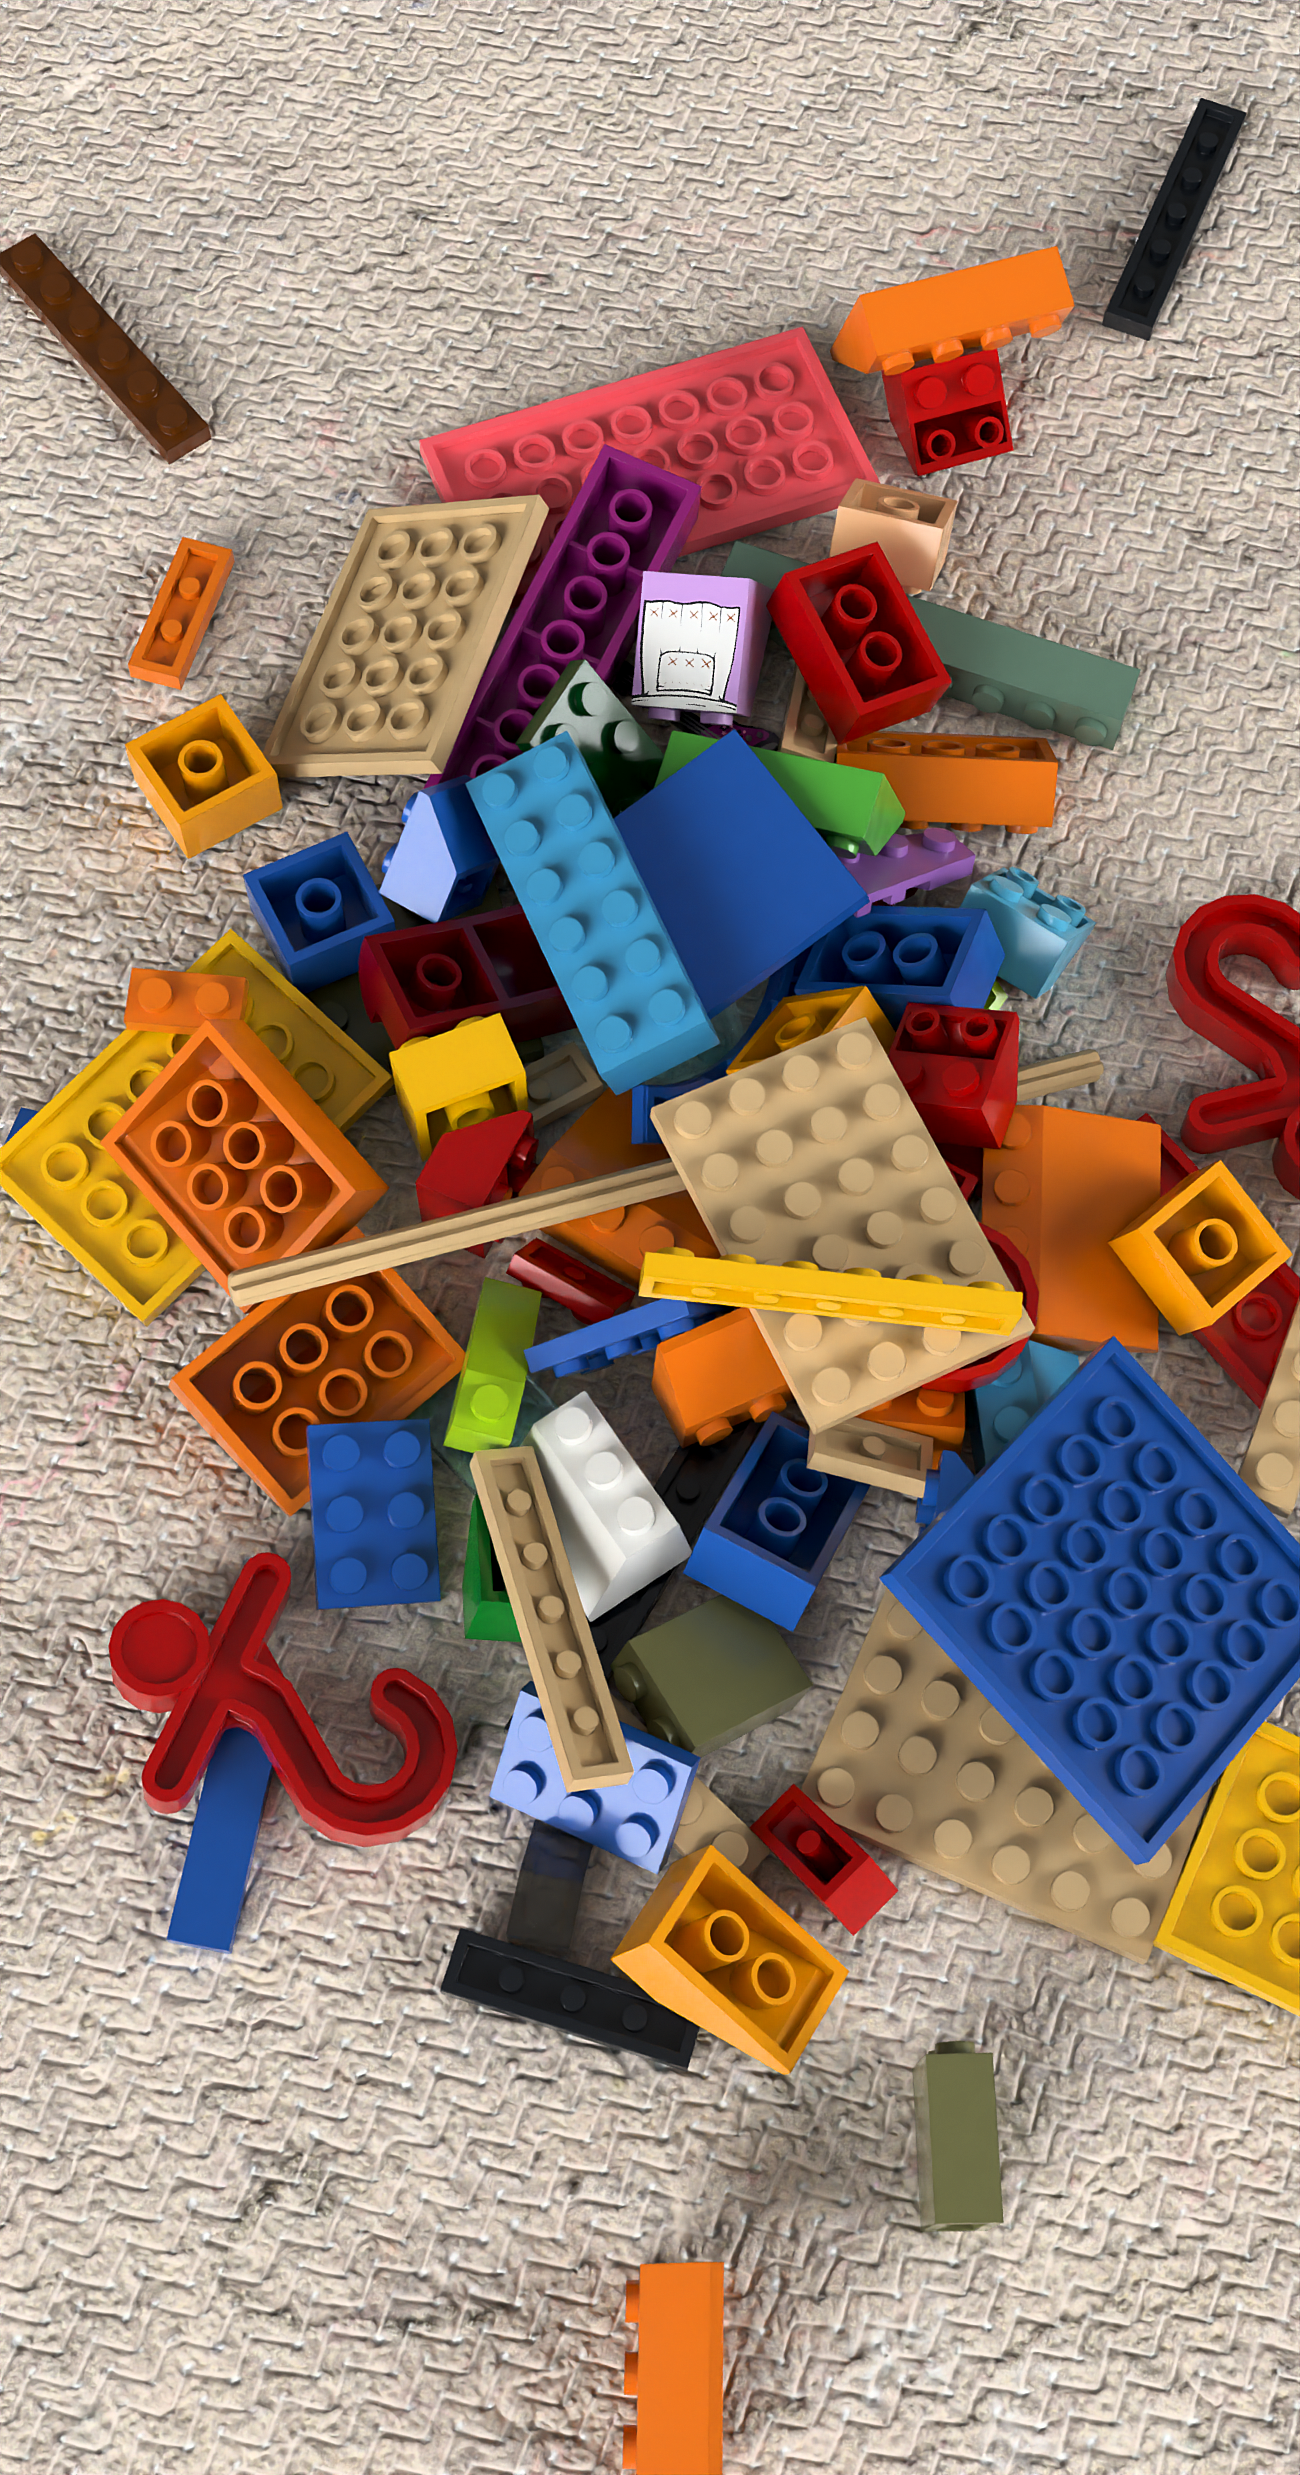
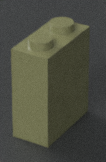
[610,1594,813,1758]
[912,2041,1004,2232]

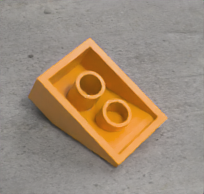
[610,1844,850,2075]

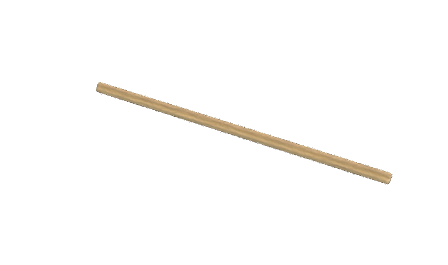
[228,1049,1104,1307]

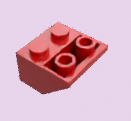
[881,345,1014,476]
[887,1002,1019,1150]
[415,1109,539,1259]

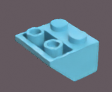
[959,867,1097,999]

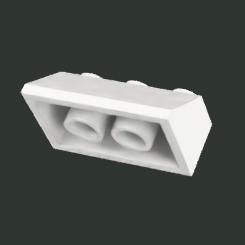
[520,1391,692,1622]

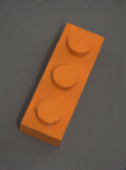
[128,537,235,690]

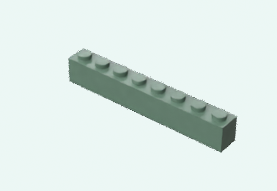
[720,540,1141,750]

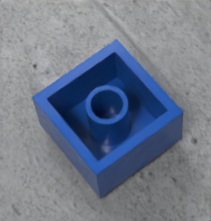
[243,832,396,995]

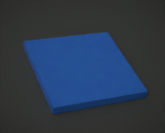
[613,729,870,1020]

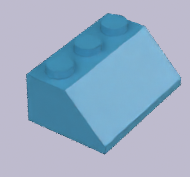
[965,1340,1080,1475]

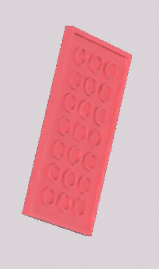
[419,326,880,609]

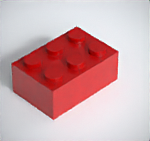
[766,541,952,745]

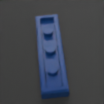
[166,1727,274,1954]

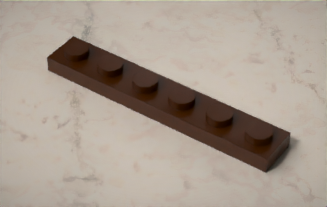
[0,233,211,465]

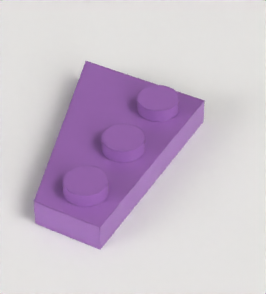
[837,828,975,918]

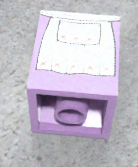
[631,571,774,726]

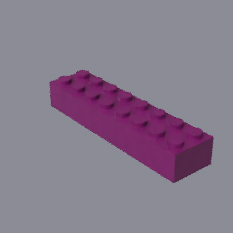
[423,444,702,862]

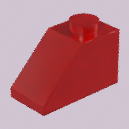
[749,1783,899,1936]

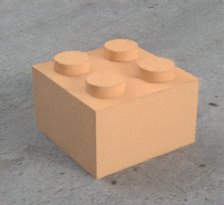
[828,478,958,594]

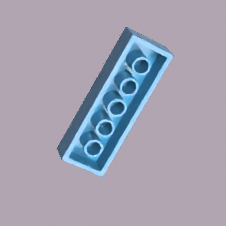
[465,731,721,1096]

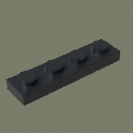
[440,1928,700,2072]

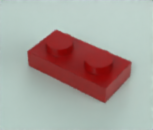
[506,1237,636,1325]

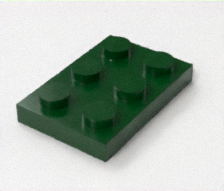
[515,659,664,819]

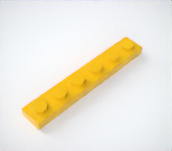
[638,1247,1023,1336]

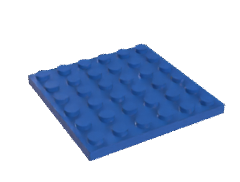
[879,1336,1300,1865]

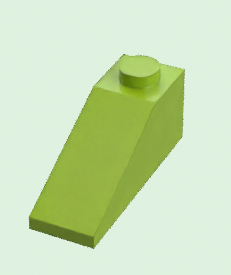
[443,1277,542,1454]

